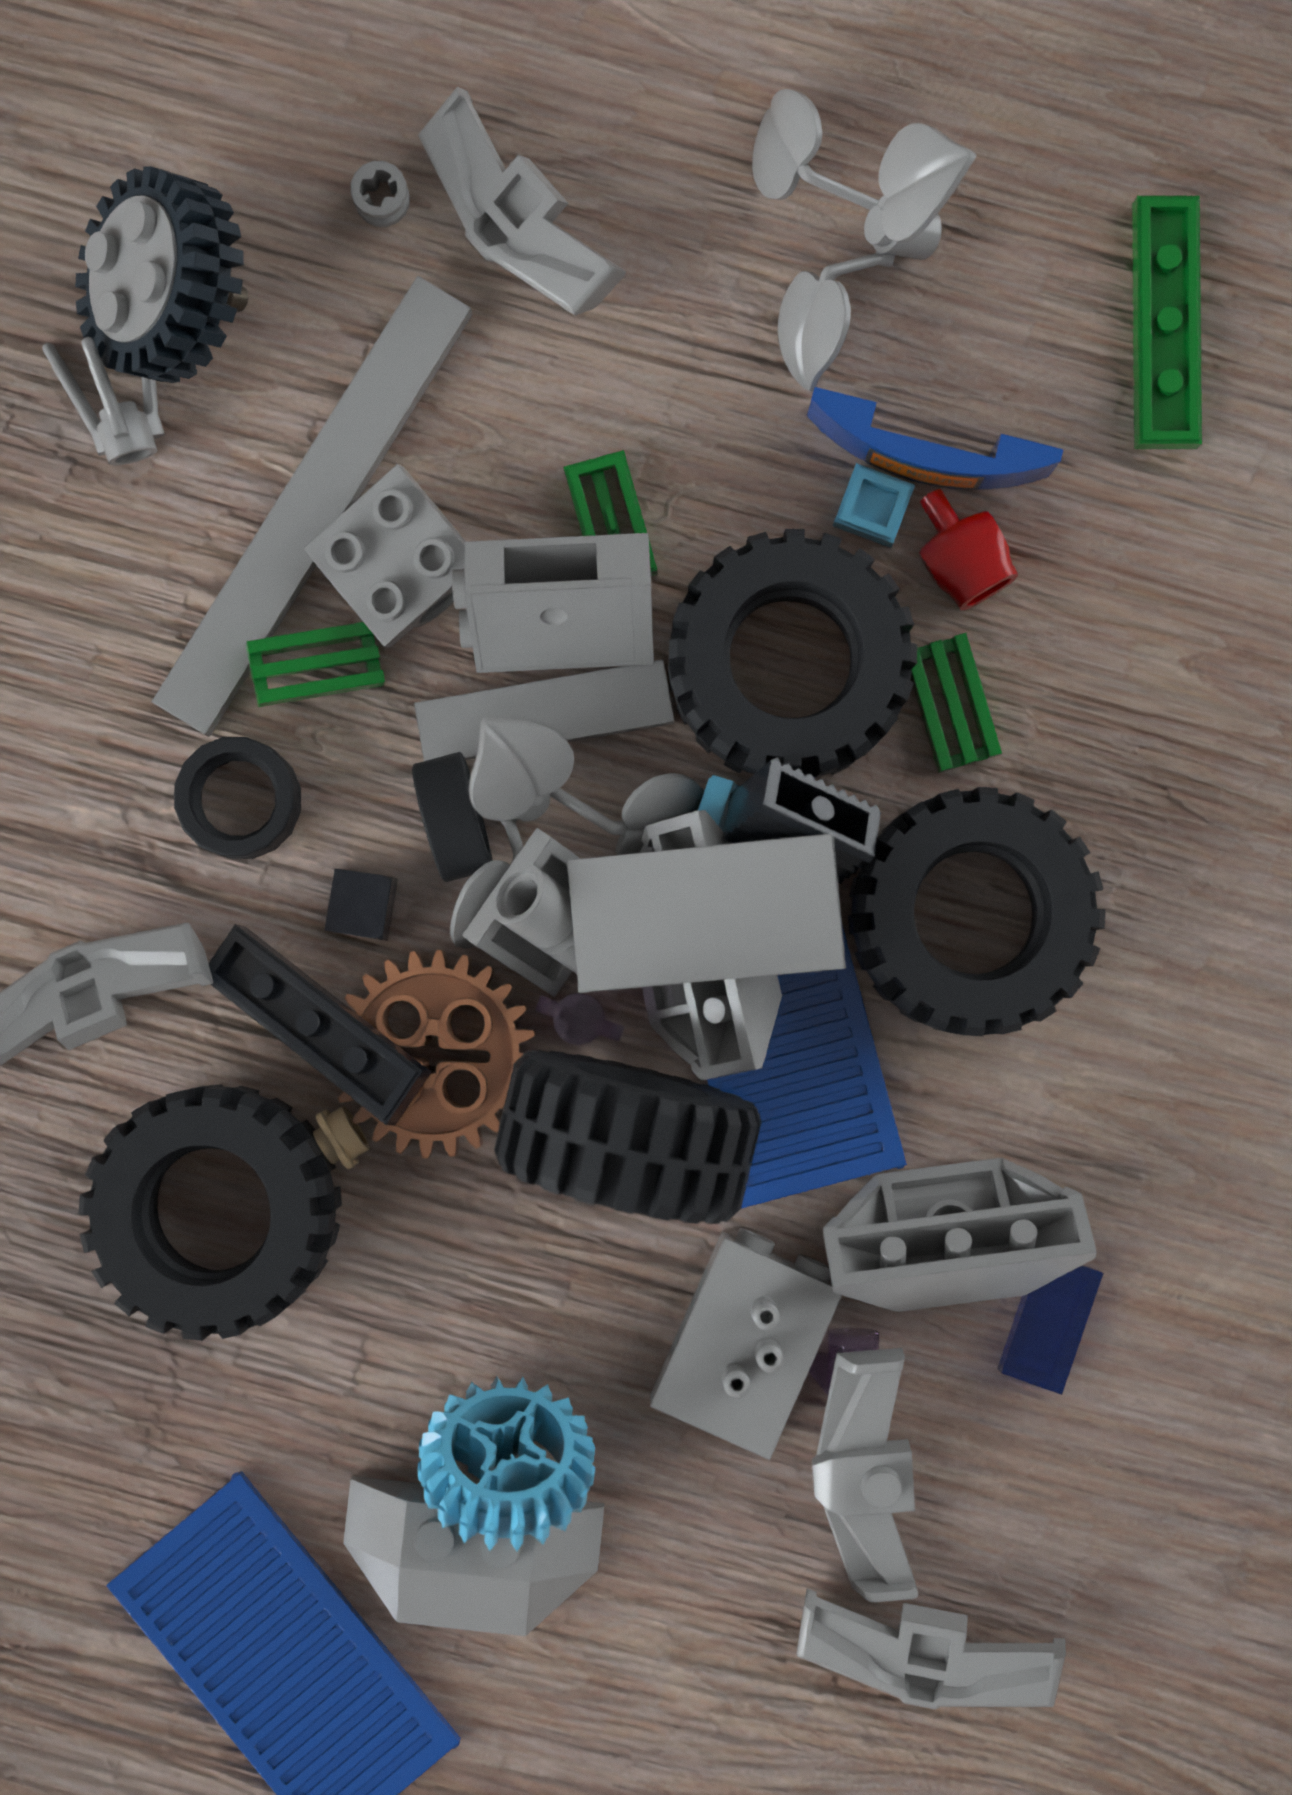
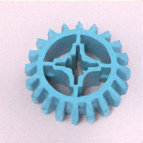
[418,1376,595,1551]

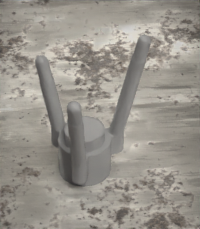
[42,337,165,466]

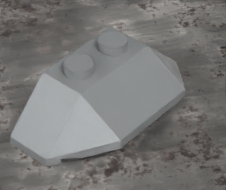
[640,810,782,1081]
[823,1158,1097,1312]
[343,1476,605,1636]

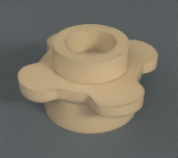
[313,1106,370,1170]

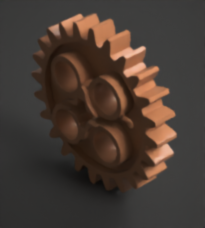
[338,950,536,1159]

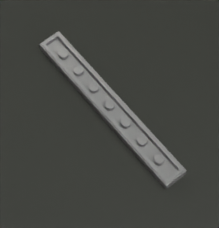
[151,275,473,737]

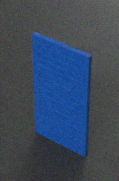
[707,925,907,1209]
[106,1471,461,1795]

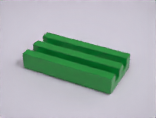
[563,450,658,576]
[246,622,385,707]
[911,633,1002,773]

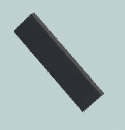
[208,924,431,1126]

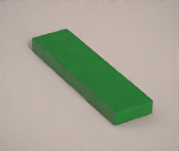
[1132,196,1202,449]

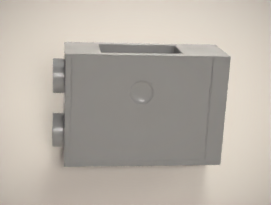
[452,533,654,673]
[650,1228,842,1460]

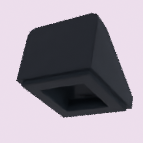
[324,868,398,941]

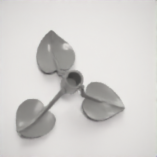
[752,89,976,391]
[450,718,705,949]

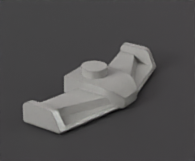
[418,87,626,316]
[0,923,213,1066]
[812,1348,919,1602]
[796,1588,1066,1710]

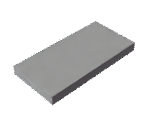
[567,834,846,993]

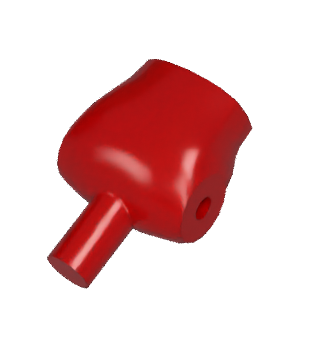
[918,489,1018,611]

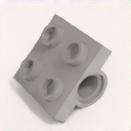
[303,464,466,648]
[462,828,580,997]

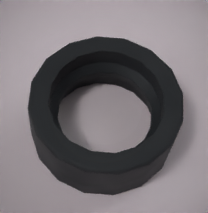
[174,737,301,859]
[412,752,493,882]

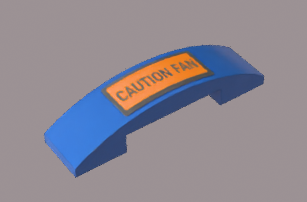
[807,387,1064,490]

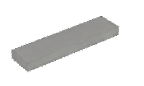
[414,659,674,761]

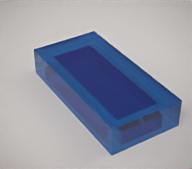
[997,1265,1104,1395]

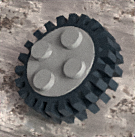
[75,166,248,383]

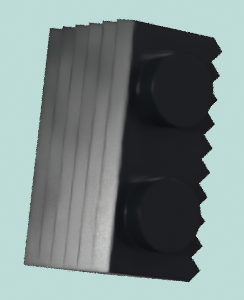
[723,757,881,884]

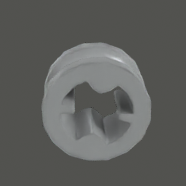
[351,161,410,227]

